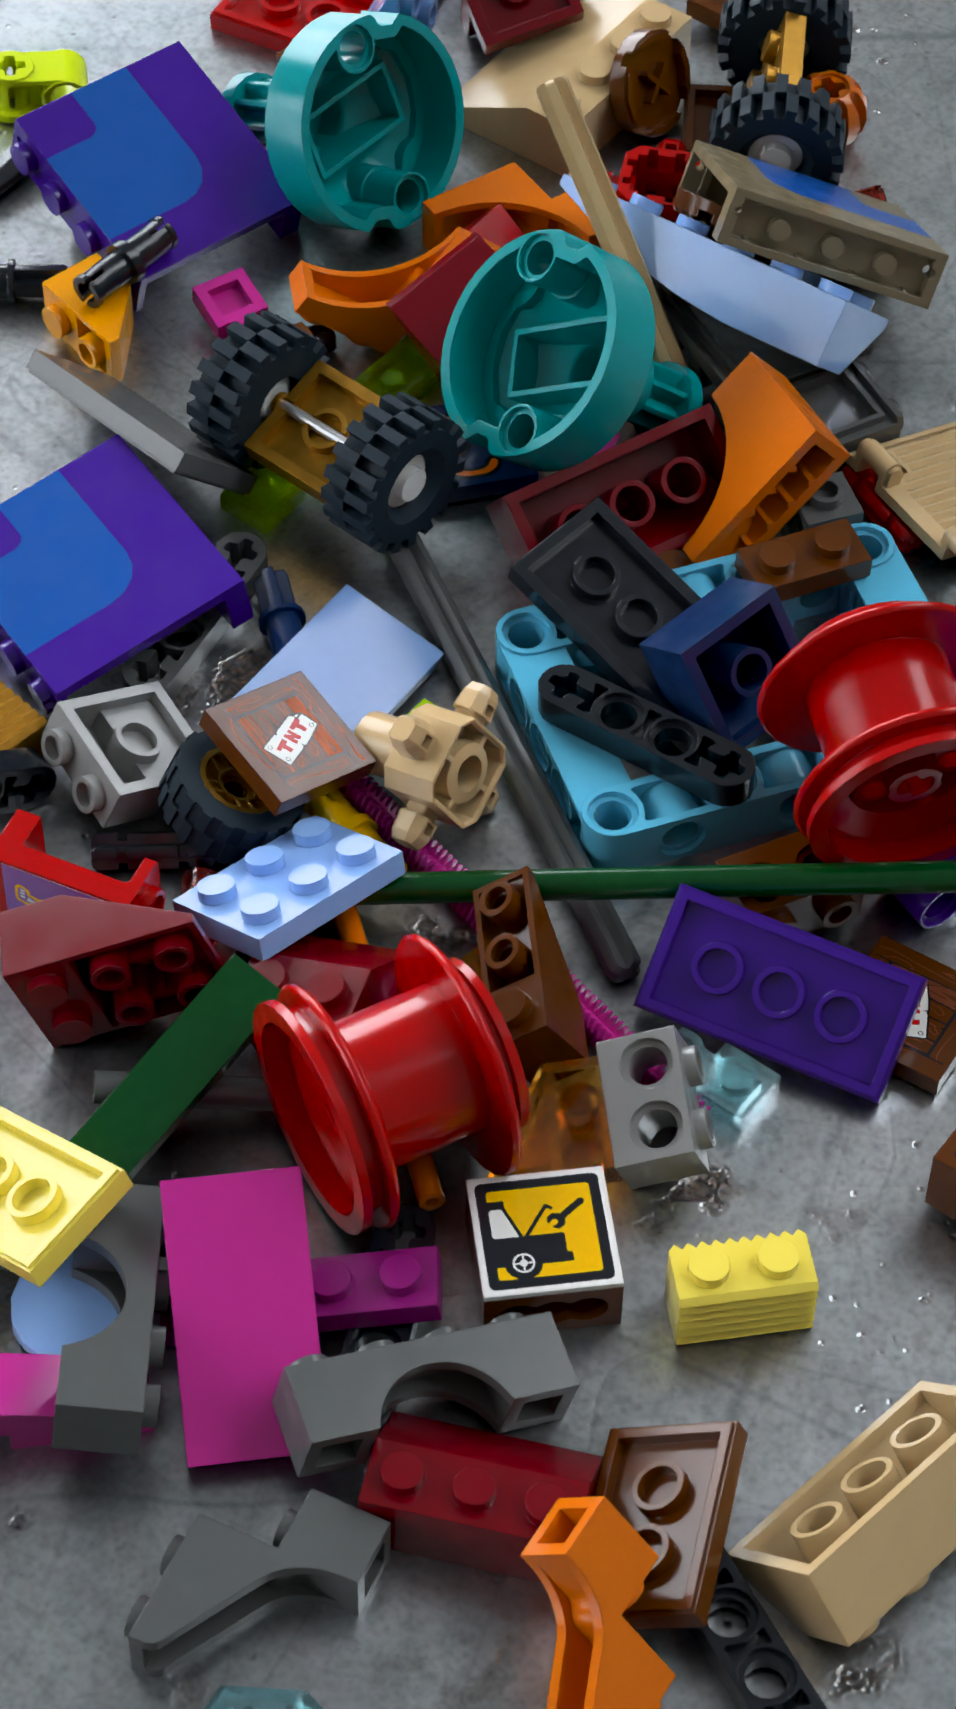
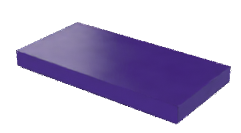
[633,883,929,1103]

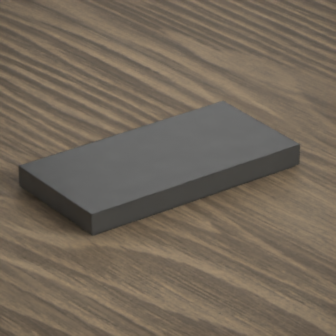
[26,349,258,495]

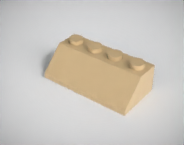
[728,1381,956,1647]

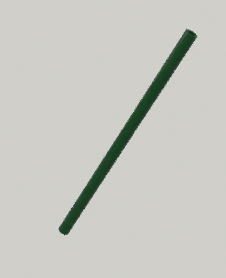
[356,860,956,905]

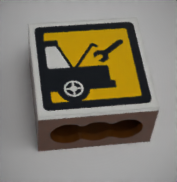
[465,1166,624,1330]

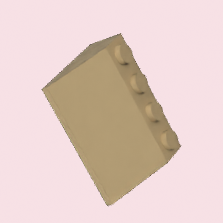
[461,0,692,176]

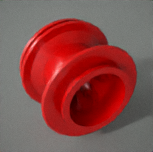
[757,601,956,863]
[253,934,530,1235]

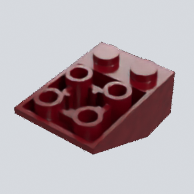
[0,895,224,1048]

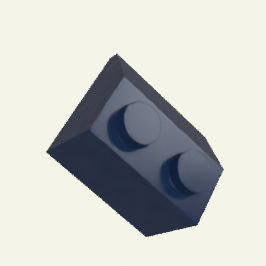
[639,577,799,748]

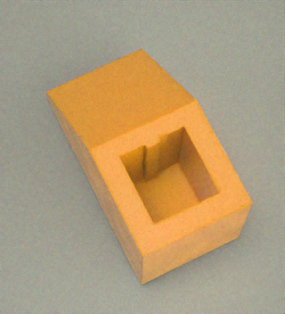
[42,253,134,381]

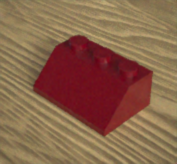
[358,1411,603,1583]

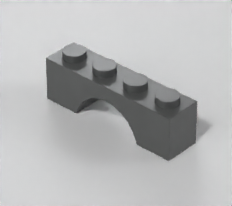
[51,1184,170,1456]
[271,1311,580,1478]

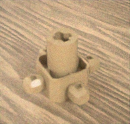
[354,681,506,851]

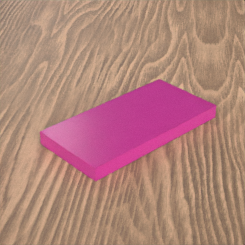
[159,1166,321,1468]

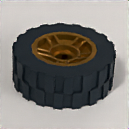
[157,730,305,864]

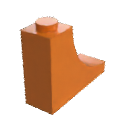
[682,352,851,563]

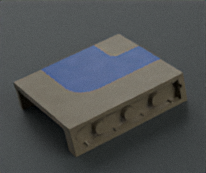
[677,140,949,309]

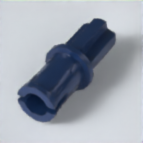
[254,566,306,657]

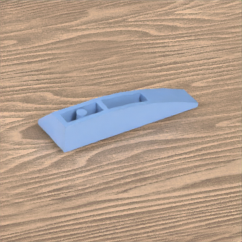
[559,174,889,375]

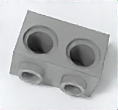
[596,1025,716,1190]

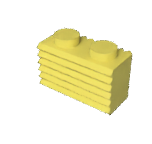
[664,1229,819,1345]

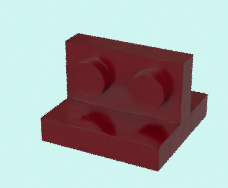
[460,0,584,55]

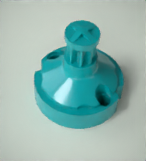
[222,11,464,232]
[441,229,703,472]

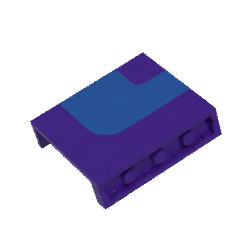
[10,41,301,312]
[0,434,254,715]

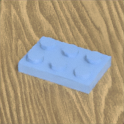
[172,815,406,961]

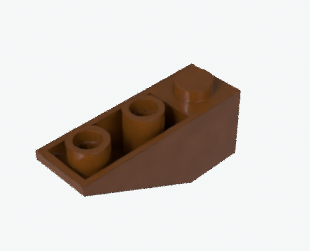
[472,866,589,1086]

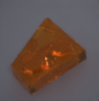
[487,1056,621,1183]

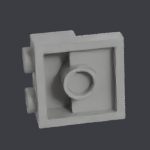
[41,681,193,828]

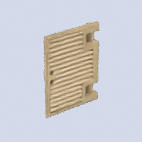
[846,421,956,560]

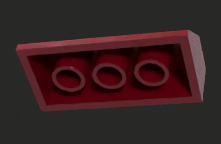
[486,403,726,564]

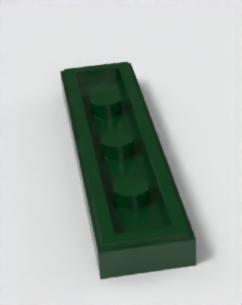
[69,953,281,1180]

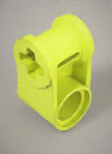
[0,49,89,124]

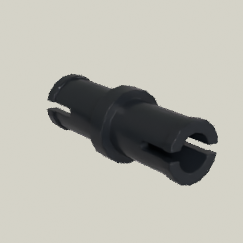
[73,216,178,309]

